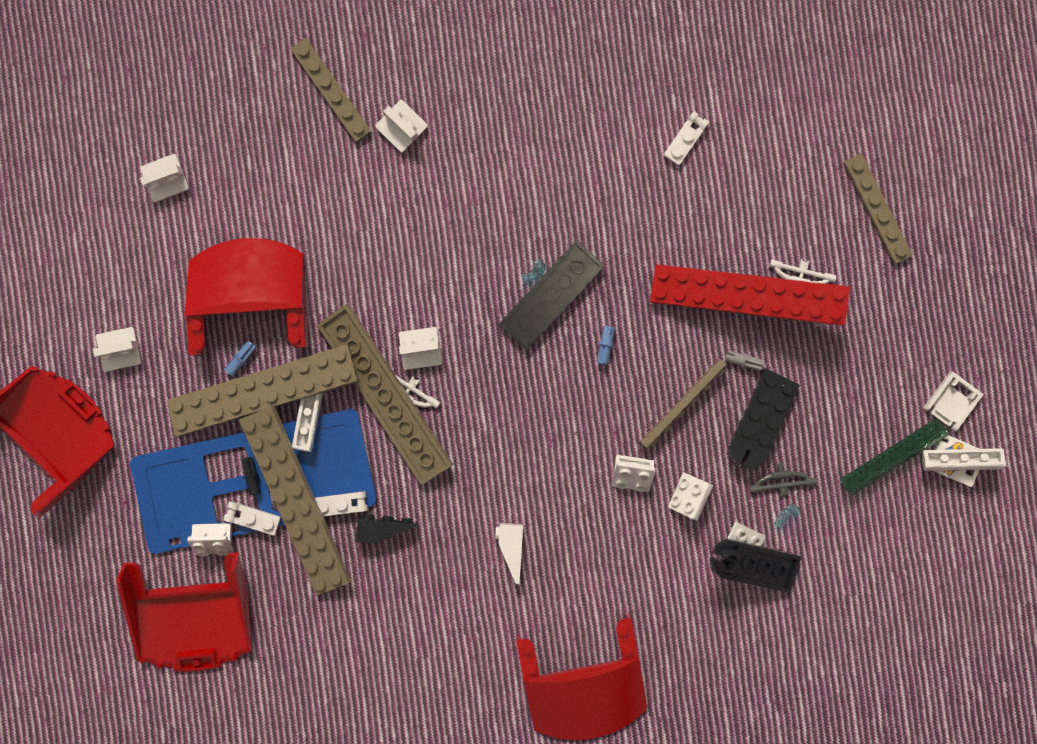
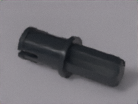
[242,456,261,496]

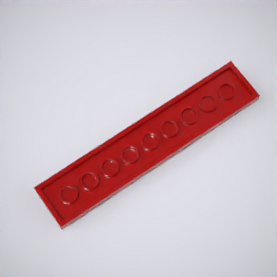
[650,264,851,326]

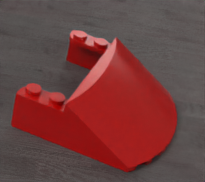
[184,238,310,356]
[0,366,113,519]
[116,552,252,672]
[516,613,647,740]

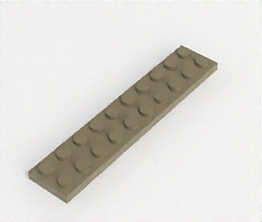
[317,303,453,485]
[167,344,359,437]
[239,405,351,596]

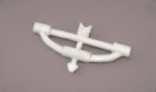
[769,259,836,284]
[396,376,440,408]

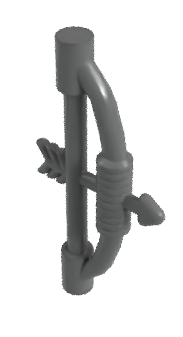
[749,462,817,497]

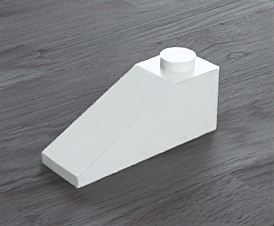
[495,523,523,584]

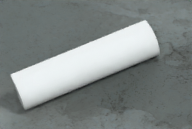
[292,393,323,452]
[922,449,1006,471]

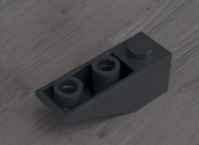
[356,514,417,544]

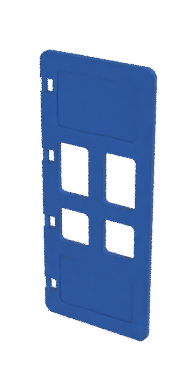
[130,409,377,554]

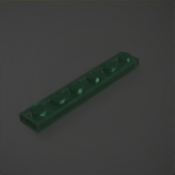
[840,418,949,496]

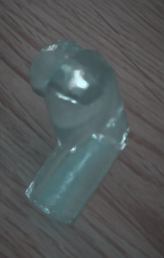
[521,259,546,283]
[774,504,800,528]

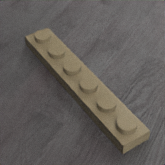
[290,38,372,143]
[843,153,913,264]
[640,359,726,448]

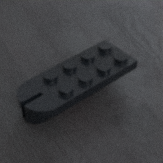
[728,368,800,469]
[710,539,801,593]

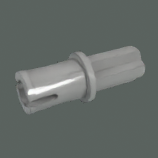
[724,350,764,371]

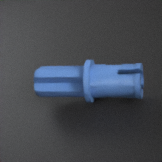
[597,326,616,365]
[224,341,256,377]

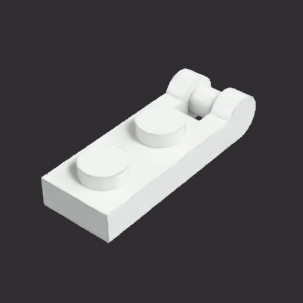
[663,111,709,166]
[315,491,368,516]
[223,501,281,536]

